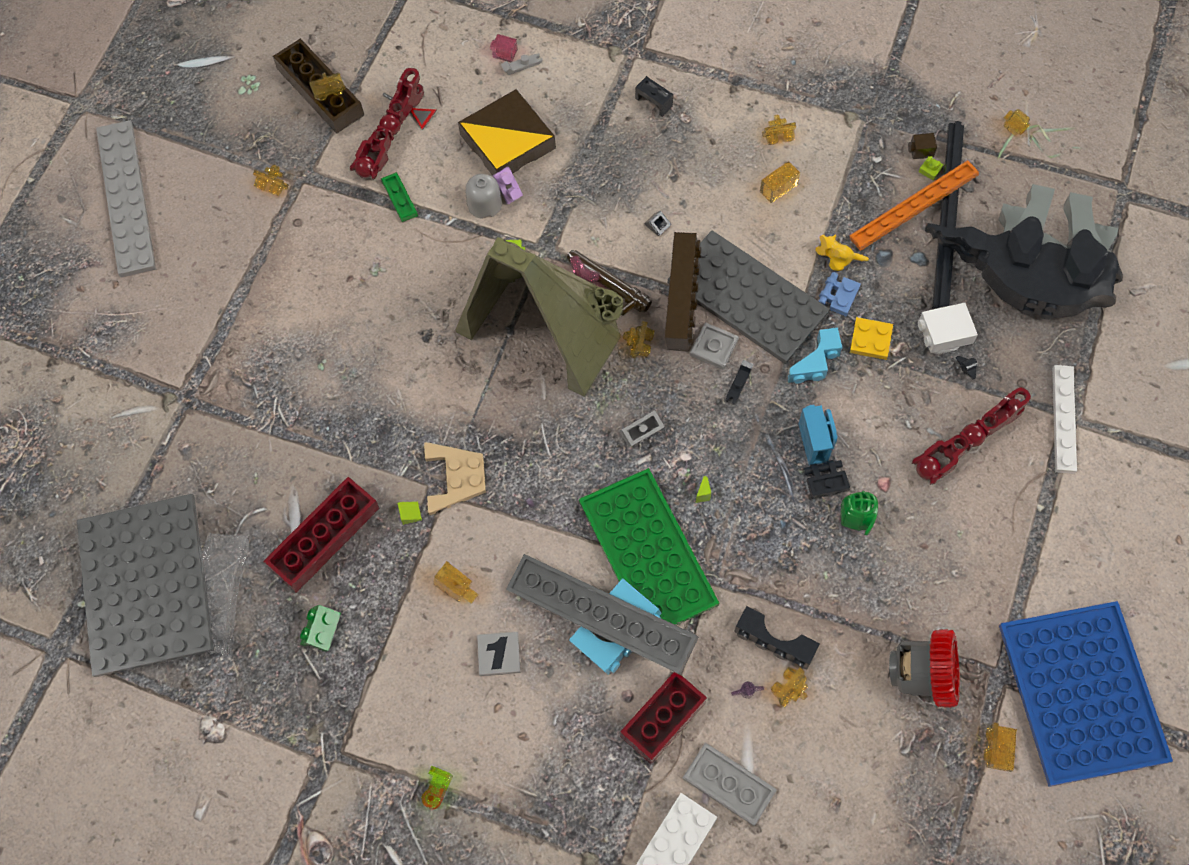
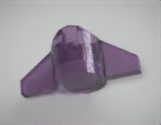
[731,681,764,699]

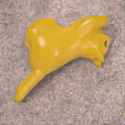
[815,234,869,271]

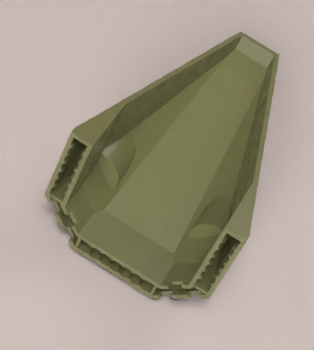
[455,237,623,397]

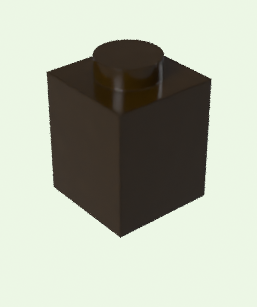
[908,133,937,159]

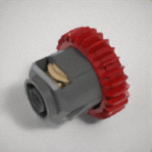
[889,629,960,708]

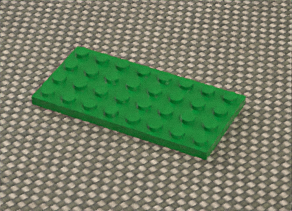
[579,468,720,625]

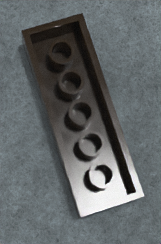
[273,38,364,134]
[665,232,702,351]

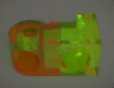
[421,766,453,810]

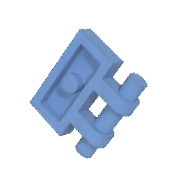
[819,272,861,316]

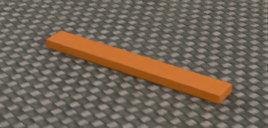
[850,160,979,251]

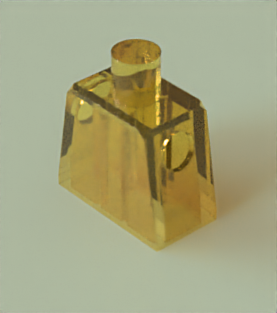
[433,561,479,604]

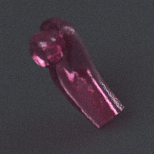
[570,256,600,283]

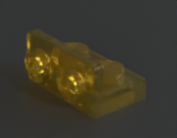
[984,722,1017,772]

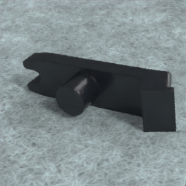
[726,360,754,405]

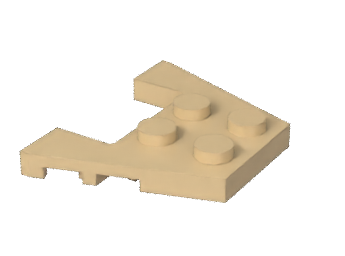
[424,442,486,515]

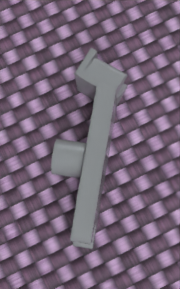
[501,53,542,75]

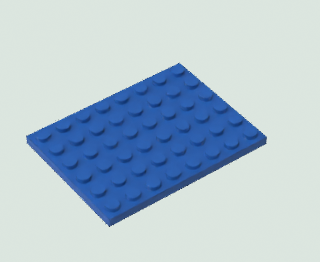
[999,601,1173,787]

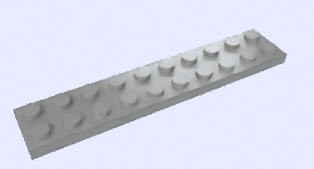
[96,120,156,278]

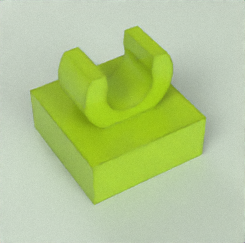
[919,156,944,181]

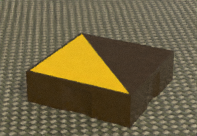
[458,89,556,175]

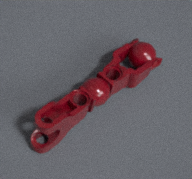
[350,68,424,180]
[911,387,1031,485]

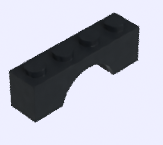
[734,606,820,670]

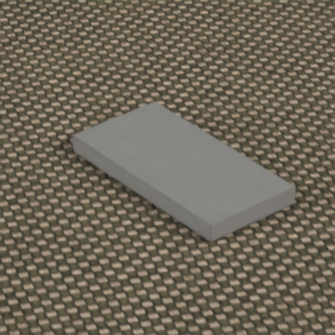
[682,743,777,826]

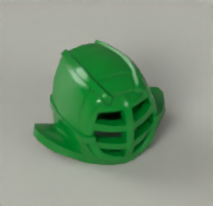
[840,491,878,536]

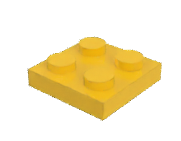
[850,317,893,360]

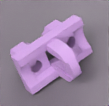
[492,167,523,204]

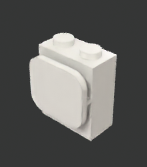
[918,303,978,354]

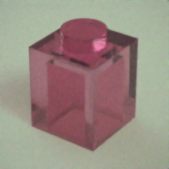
[490,34,518,63]

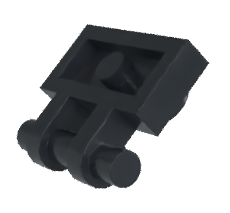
[803,460,850,499]

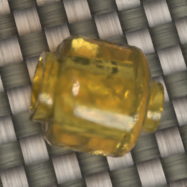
[1003,109,1030,135]

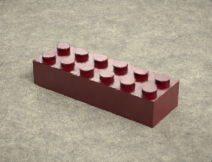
[263,477,380,593]

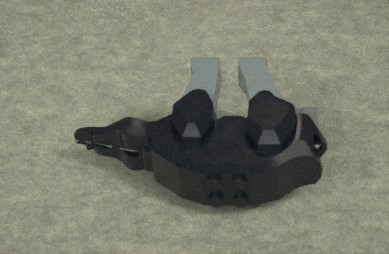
[925,184,1123,320]

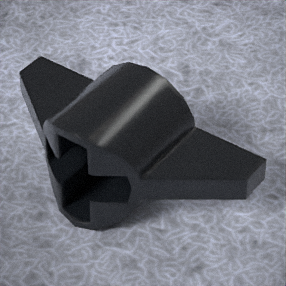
[955,356,977,380]

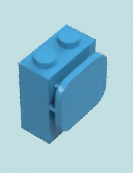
[798,405,837,466]

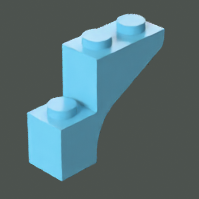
[788,328,842,384]

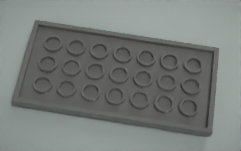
[667,230,830,364]

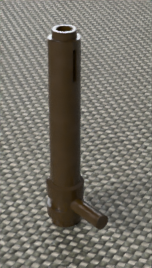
[567,250,652,316]

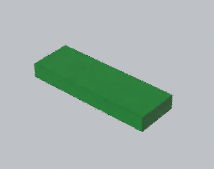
[381,172,418,222]

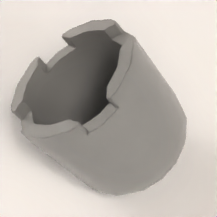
[466,174,502,219]

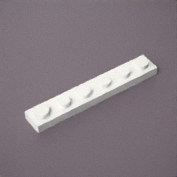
[1052,365,1077,474]

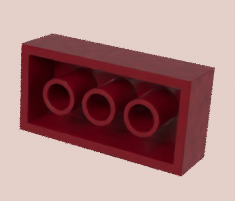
[620,672,707,765]

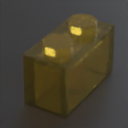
[760,161,800,203]

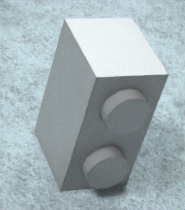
[619,410,664,447]

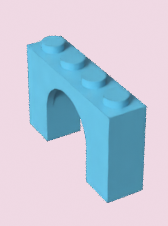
[569,578,662,675]

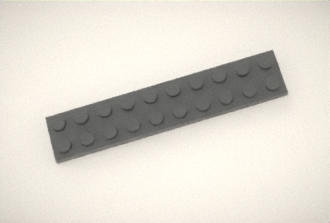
[506,554,699,675]

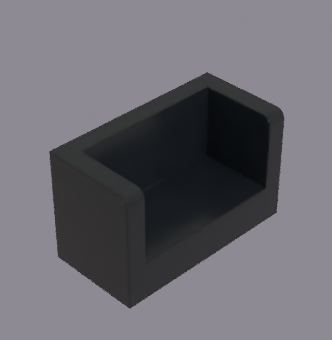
[635,76,673,117]

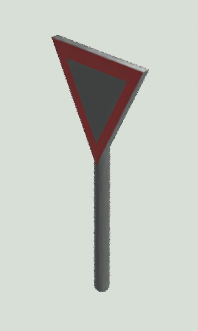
[383,93,437,130]

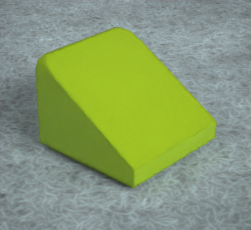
[696,476,711,503]
[397,502,422,525]

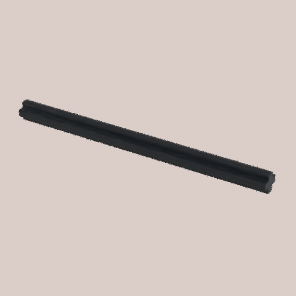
[932,121,964,309]

